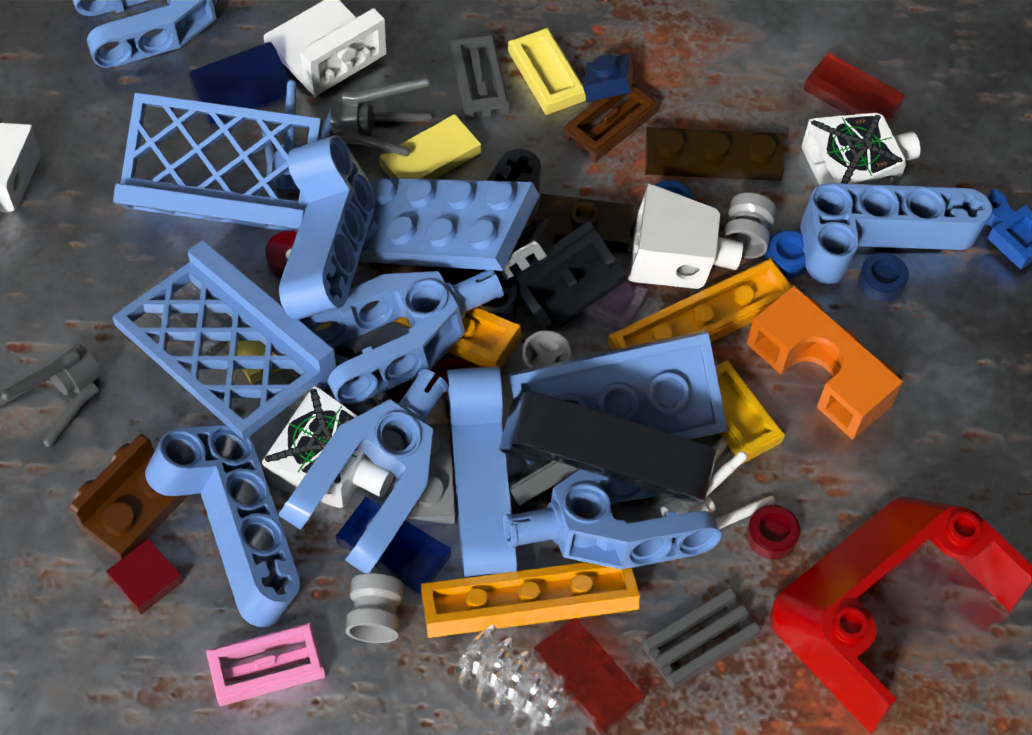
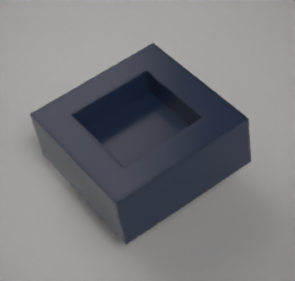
[583,53,634,102]

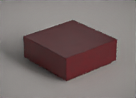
[106,539,183,615]

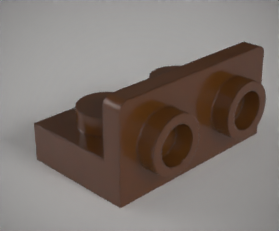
[69,434,189,560]

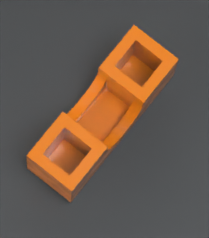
[746,286,903,440]

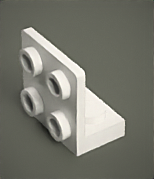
[264,0,386,97]

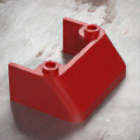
[769,497,1032,734]

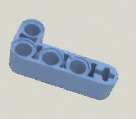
[279,135,375,320]
[800,183,992,284]
[447,366,517,578]
[145,425,300,627]

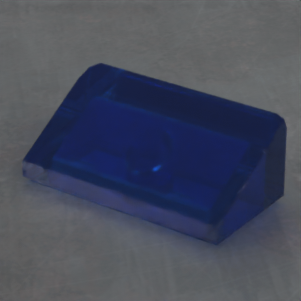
[189,42,289,125]

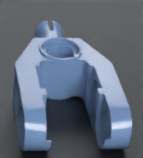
[72,0,221,68]
[300,270,504,405]
[278,369,448,574]
[503,469,722,570]

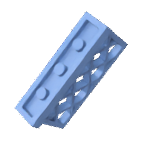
[113,93,323,232]
[112,240,336,441]

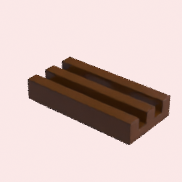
[562,83,658,163]

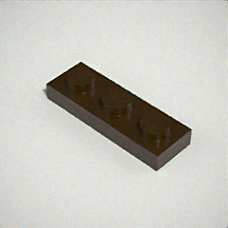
[645,127,784,181]

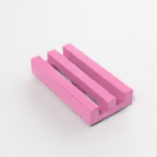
[206,622,325,707]

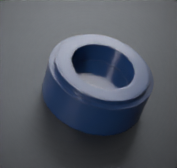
[858,253,909,302]

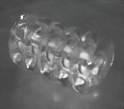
[454,624,575,735]

